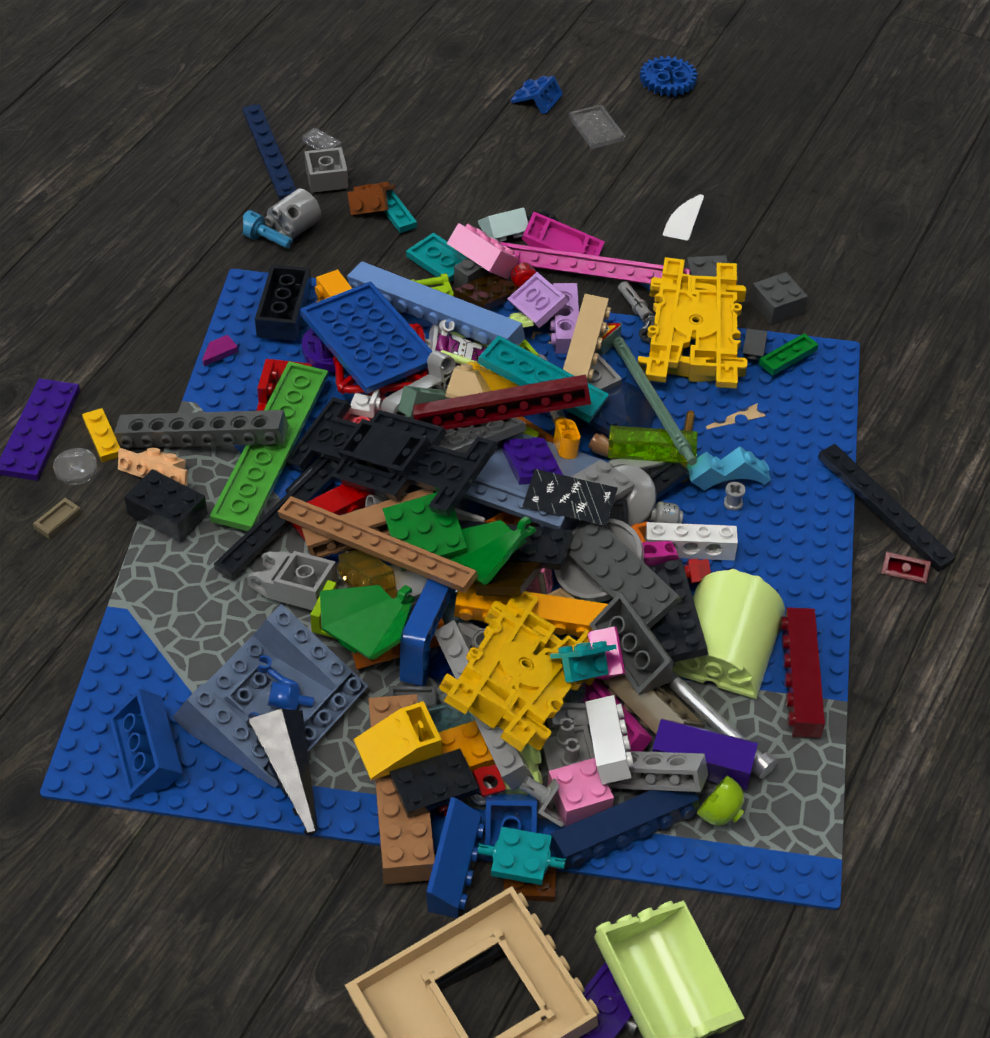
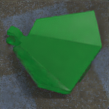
[447,517,536,585]
[320,585,415,660]

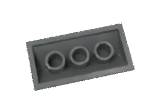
[589,592,673,695]

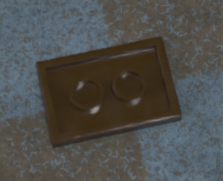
[475,562,542,596]

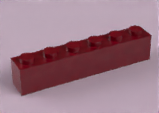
[780,607,825,738]

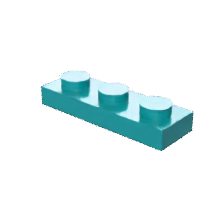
[383,189,417,233]

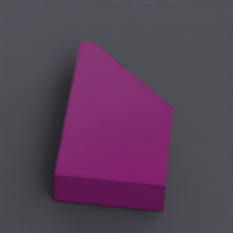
[202,335,238,366]

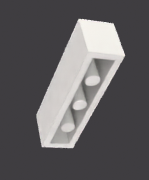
[586,695,634,785]

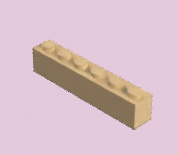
[563,294,611,382]

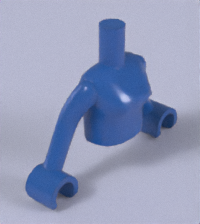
[248,655,314,730]

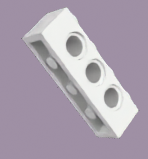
[645,522,738,561]

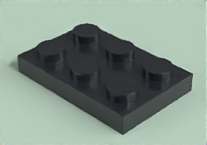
[389,749,479,818]

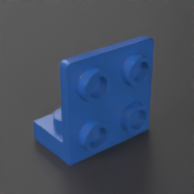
[511,76,563,114]

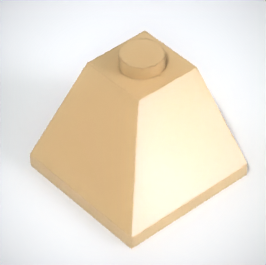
[445,363,492,398]

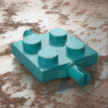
[477,827,566,885]

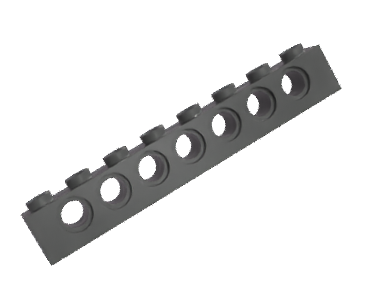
[114,410,289,448]

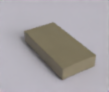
[33,498,82,539]

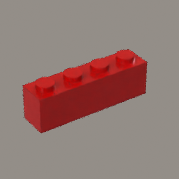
[291,484,377,540]

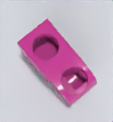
[642,541,679,566]

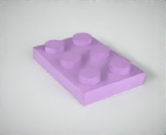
[507,272,569,328]

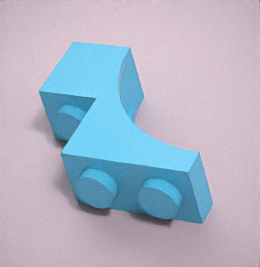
[687,446,771,491]

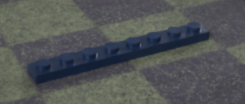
[242,104,296,201]

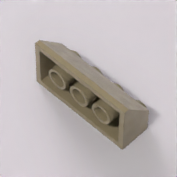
[603,674,706,738]

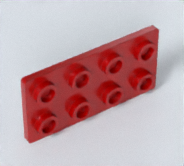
[256,359,312,411]

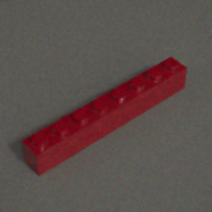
[413,374,591,430]

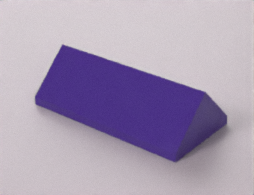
[652,718,758,791]

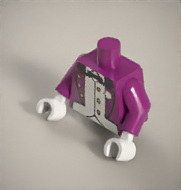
[435,319,489,366]

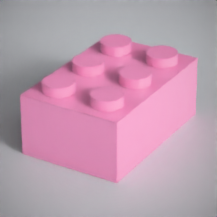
[447,223,519,279]

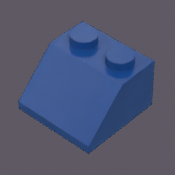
[485,794,537,846]

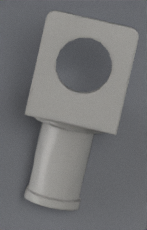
[520,776,565,827]

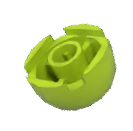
[697,775,745,826]

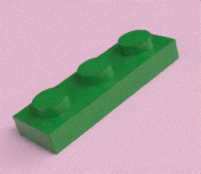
[759,333,819,376]

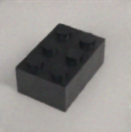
[124,469,208,542]

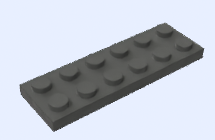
[567,522,682,629]

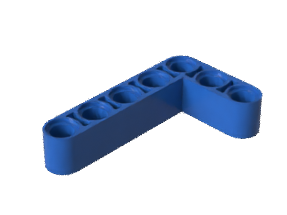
[400,578,455,687]

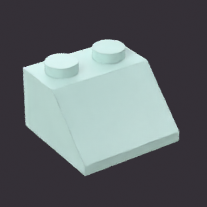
[478,207,528,242]

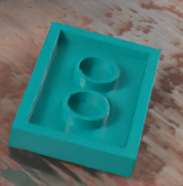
[406,233,468,283]

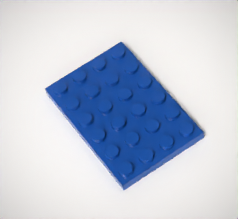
[300,281,433,394]

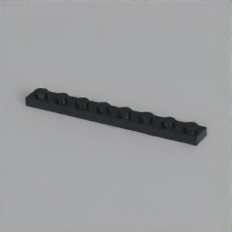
[818,444,956,572]
[214,458,340,580]

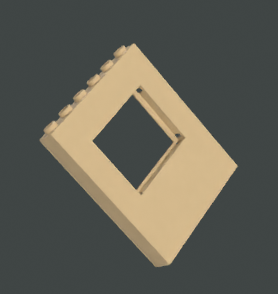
[345,886,599,1038]

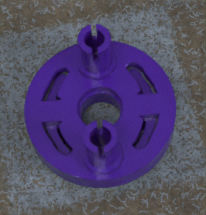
[302,329,346,372]

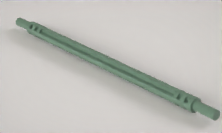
[613,336,697,466]

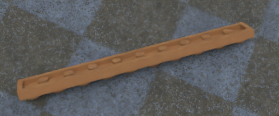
[277,496,478,593]

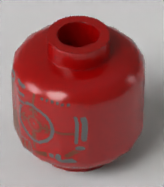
[510,262,536,287]

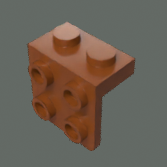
[347,181,396,215]

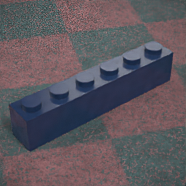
[550,790,699,870]

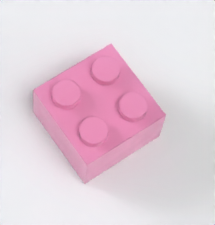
[547,758,614,827]

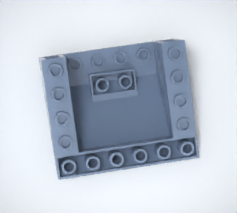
[456,433,607,531]
[172,604,368,788]

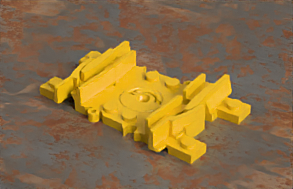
[638,257,747,388]
[439,590,596,752]

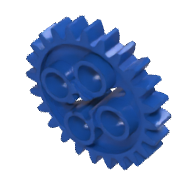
[640,55,697,97]

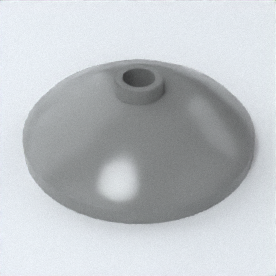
[613,465,656,526]

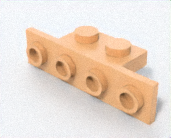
[118,448,188,486]

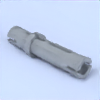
[618,281,654,322]

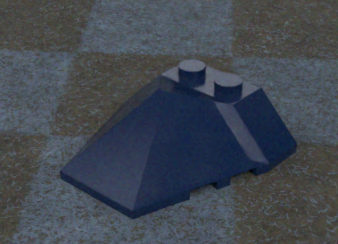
[565,381,656,457]

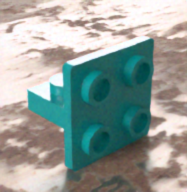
[550,641,617,682]

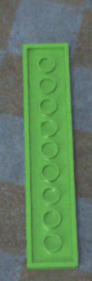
[210,361,329,531]

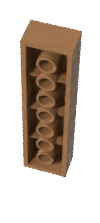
[369,694,435,884]

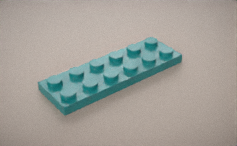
[477,335,609,422]

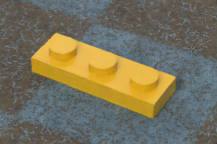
[82,408,120,462]

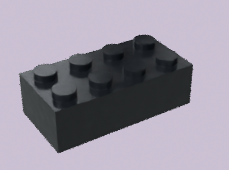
[255,265,312,341]

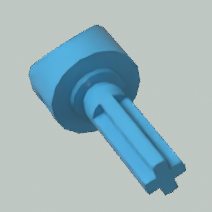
[242,210,293,249]

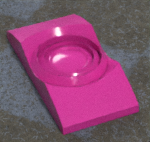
[522,212,605,256]

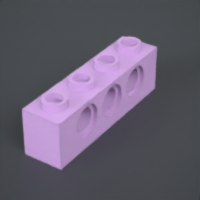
[550,283,579,354]

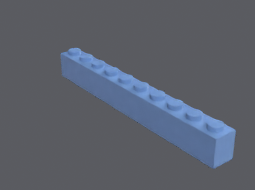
[347,261,525,345]

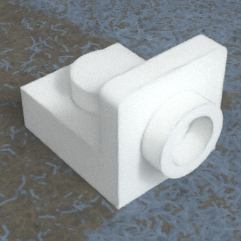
[349,389,382,418]

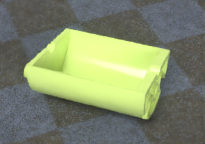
[672,569,785,699]
[594,901,744,1038]

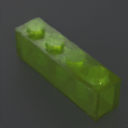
[608,425,698,463]

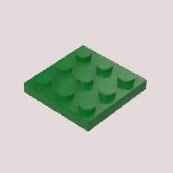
[383,492,468,572]

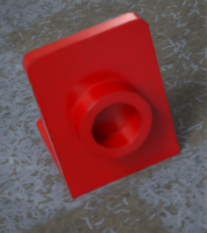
[472,764,506,797]

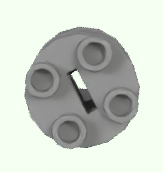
[264,189,321,240]

